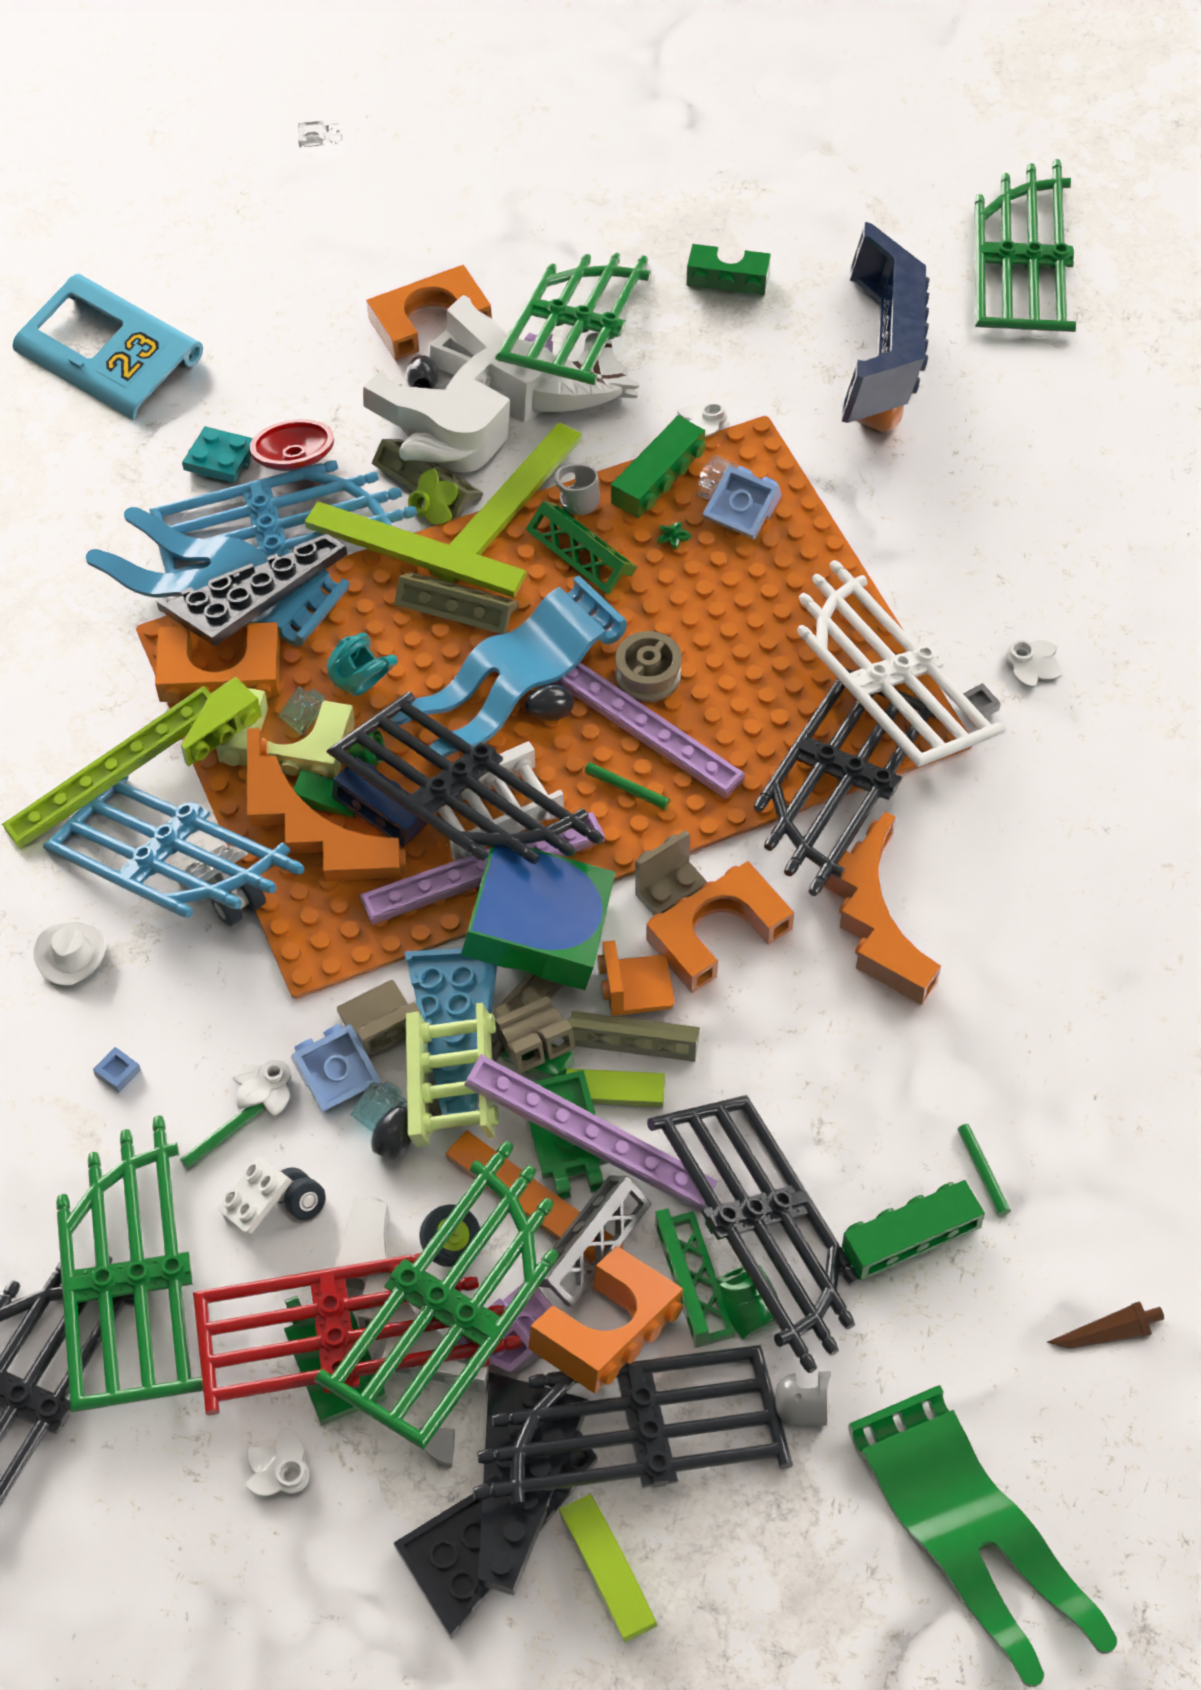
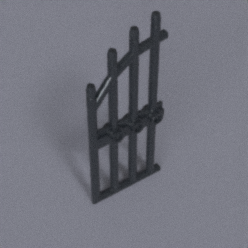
[754,668,938,896]
[326,691,604,864]
[647,1095,860,1373]
[0,1256,134,1507]
[473,1345,793,1508]

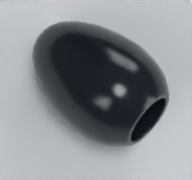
[406,355,439,389]
[525,685,574,721]
[371,1106,412,1161]

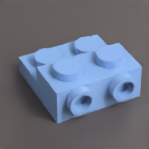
[703,465,782,540]
[291,1024,381,1113]

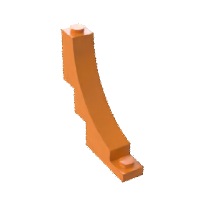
[247,728,407,881]

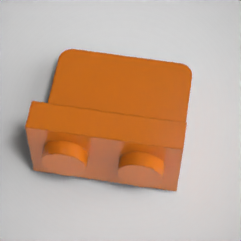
[597,940,675,1016]

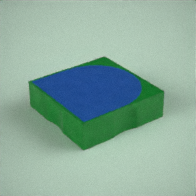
[461,846,616,990]

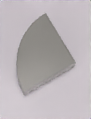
[419,1427,455,1468]

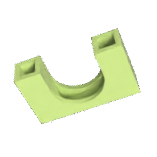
[216,688,355,779]

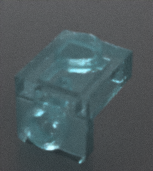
[278,686,326,735]
[350,1081,407,1132]

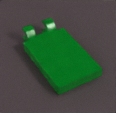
[527,1070,608,1200]
[284,1296,387,1425]

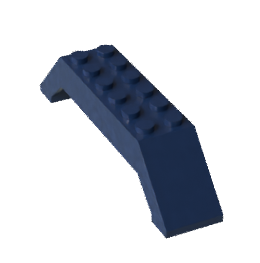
[841,222,930,423]

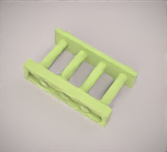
[406,1003,499,1148]

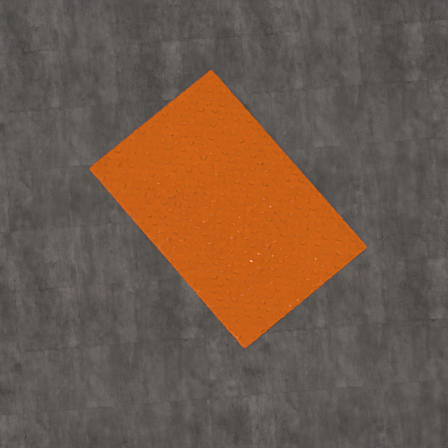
[136,416,972,999]

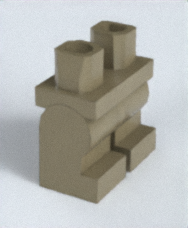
[494,991,576,1074]

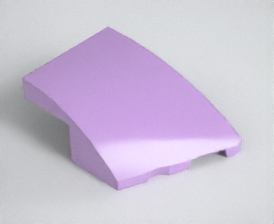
[457,1283,552,1373]

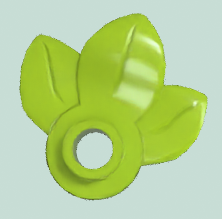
[408,469,458,525]

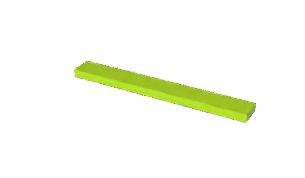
[429,422,582,584]
[305,501,526,598]
[1,686,211,849]

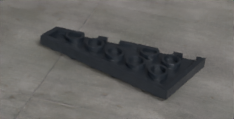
[393,1430,598,1639]

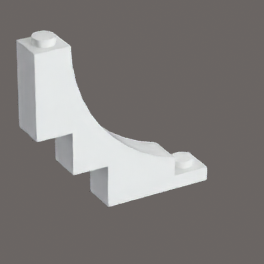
[335,1196,489,1393]

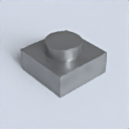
[963,683,1001,718]

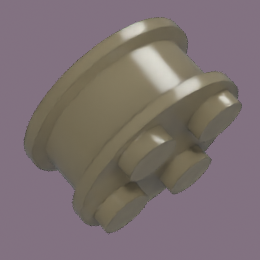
[616,631,682,703]

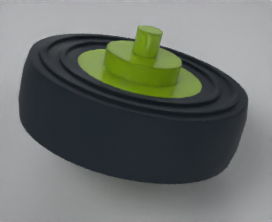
[419,1204,480,1267]

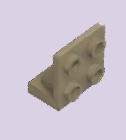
[635,830,707,916]
[337,980,421,1057]

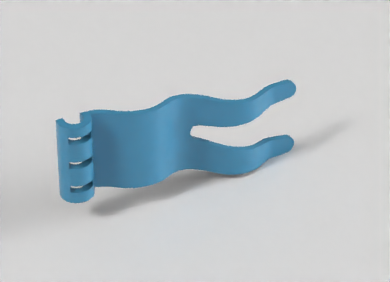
[85,507,350,647]
[391,576,627,762]

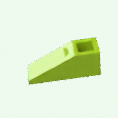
[181,677,262,767]

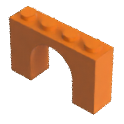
[366,264,492,361]
[155,622,281,703]
[646,861,794,993]
[528,1246,683,1394]

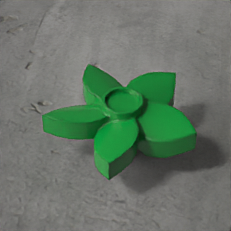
[657,522,691,550]

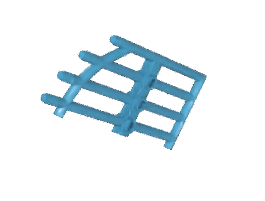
[149,460,417,573]
[43,776,304,918]

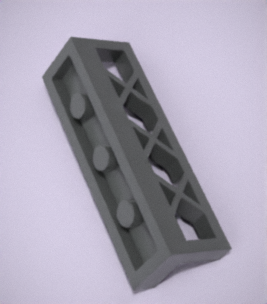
[539,1175,652,1307]

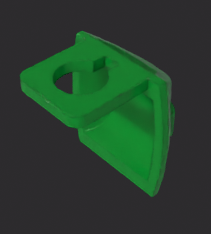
[717,1265,778,1340]

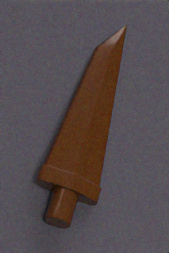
[1047,1301,1165,1349]

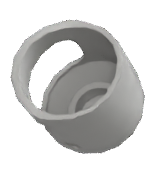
[555,464,600,516]
[775,1371,831,1426]

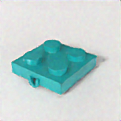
[182,426,253,483]

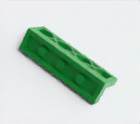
[525,501,638,594]
[655,1208,735,1348]

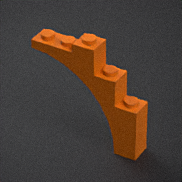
[824,811,941,1005]

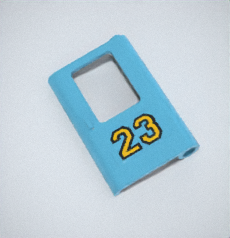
[12,273,204,420]

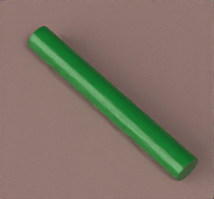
[584,762,670,810]
[180,1103,266,1169]
[957,1124,1011,1216]

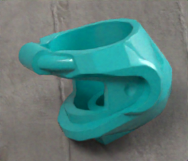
[326,633,398,696]

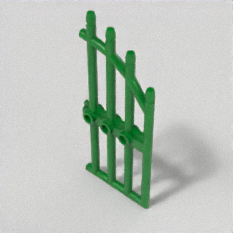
[974,159,1076,332]
[495,252,651,385]
[56,1115,203,1413]
[315,1141,559,1450]

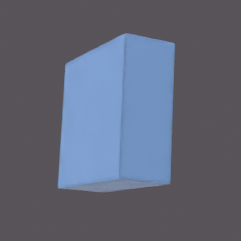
[93,1047,141,1093]

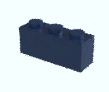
[331,757,427,848]

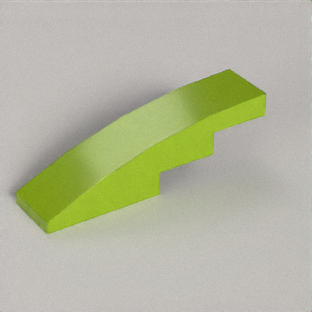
[559,1494,658,1642]

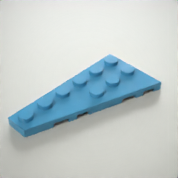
[404,948,497,1115]

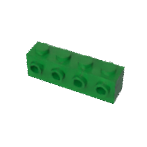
[611,415,706,518]
[842,1180,985,1281]

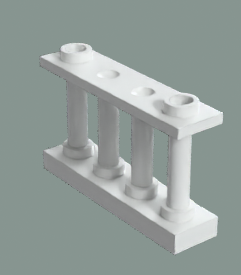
[436,741,564,861]

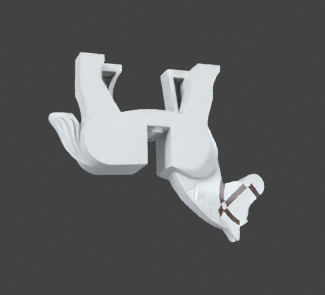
[363,295,639,472]

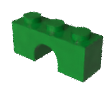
[686,243,771,295]

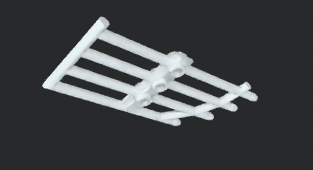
[797,560,1006,767]

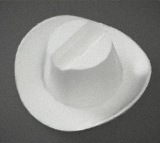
[33,922,107,985]

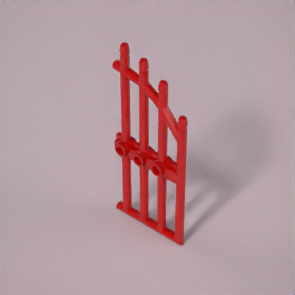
[193,1253,522,1416]

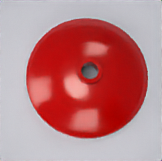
[250,419,334,471]

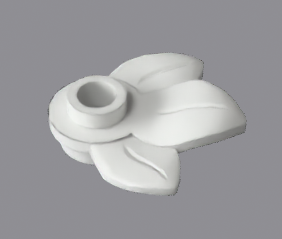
[677,403,727,437]
[1006,640,1062,688]
[232,1060,291,1117]
[245,1428,310,1496]

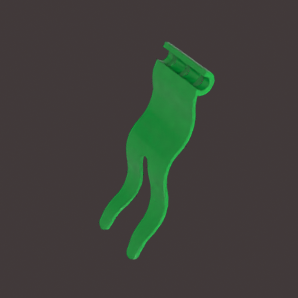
[848,1385,1117,1687]

